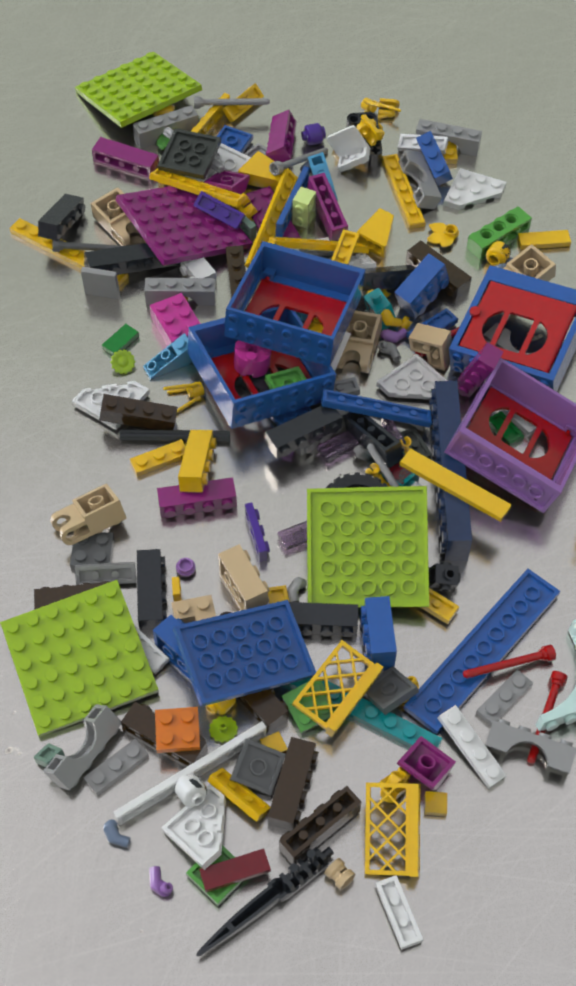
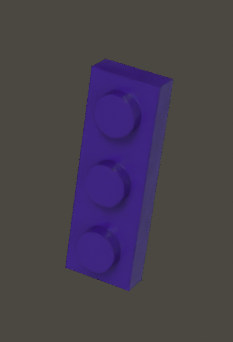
[193,191,246,230]
[245,502,270,562]

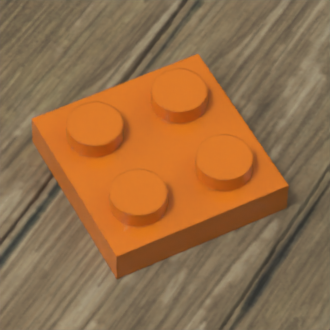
[155,707,200,753]

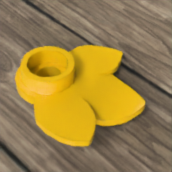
[427,223,459,248]

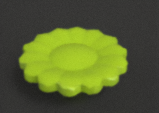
[110,349,136,374]
[209,716,238,743]

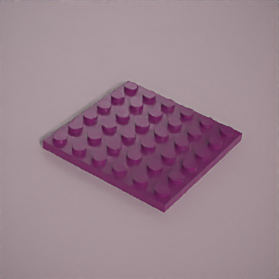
[116,181,252,266]

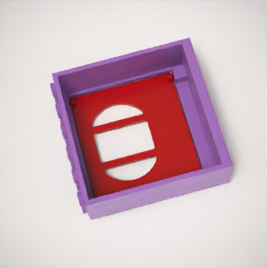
[444,358,576,513]

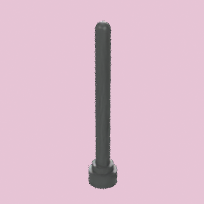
[52,239,121,252]

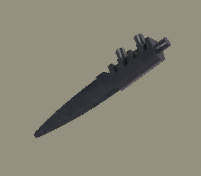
[196,846,334,957]

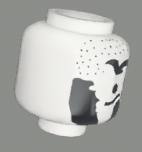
[175,774,208,807]

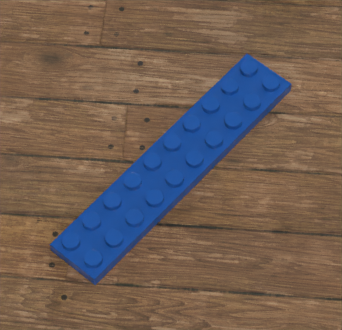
[403,568,560,735]

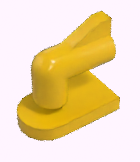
[378,98,400,120]

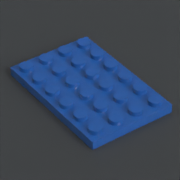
[173,600,316,707]

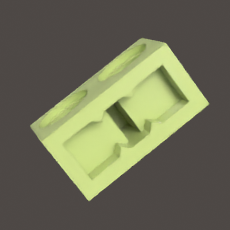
[292,187,316,229]

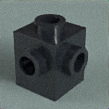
[429,562,461,592]

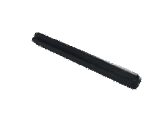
[119,429,230,442]

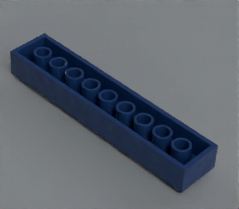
[429,381,472,561]

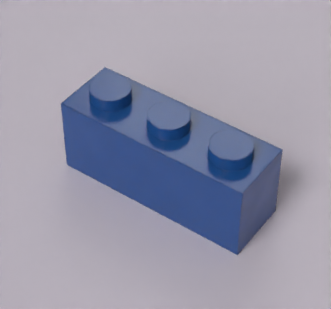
[416,131,453,186]

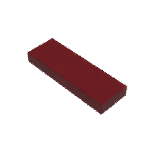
[199,848,271,893]

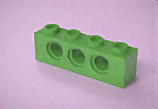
[467,206,532,260]

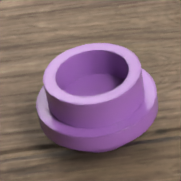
[176,558,196,577]

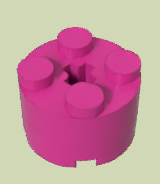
[234,341,272,378]

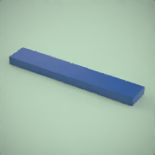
[275,166,310,237]
[322,389,432,428]

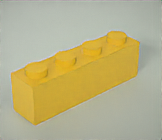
[178,430,217,492]

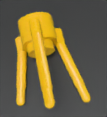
[361,98,401,129]
[163,381,205,413]

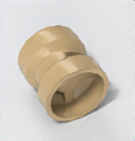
[324,858,356,891]

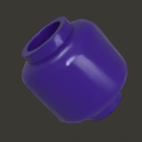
[301,123,326,146]

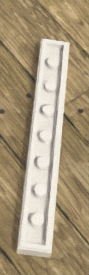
[113,721,266,826]

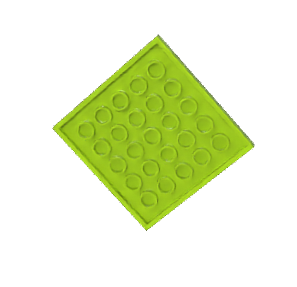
[75,52,202,128]
[307,486,429,608]
[0,580,159,737]

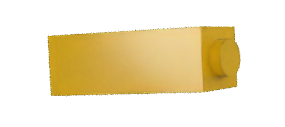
[238,151,285,191]
[357,208,394,258]

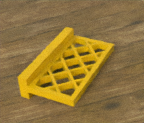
[292,640,383,737]
[365,782,421,877]

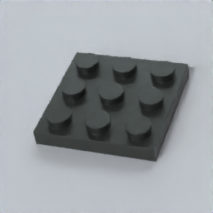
[157,128,221,180]

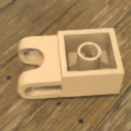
[91,187,139,246]
[503,244,556,282]
[336,311,382,373]
[50,483,127,545]

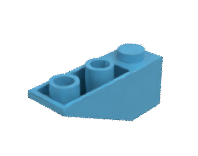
[308,152,338,201]
[143,333,192,380]

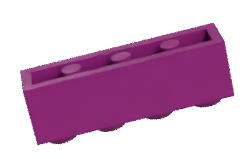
[266,110,297,162]
[92,137,159,179]
[308,173,348,241]
[457,342,503,398]
[157,477,237,518]

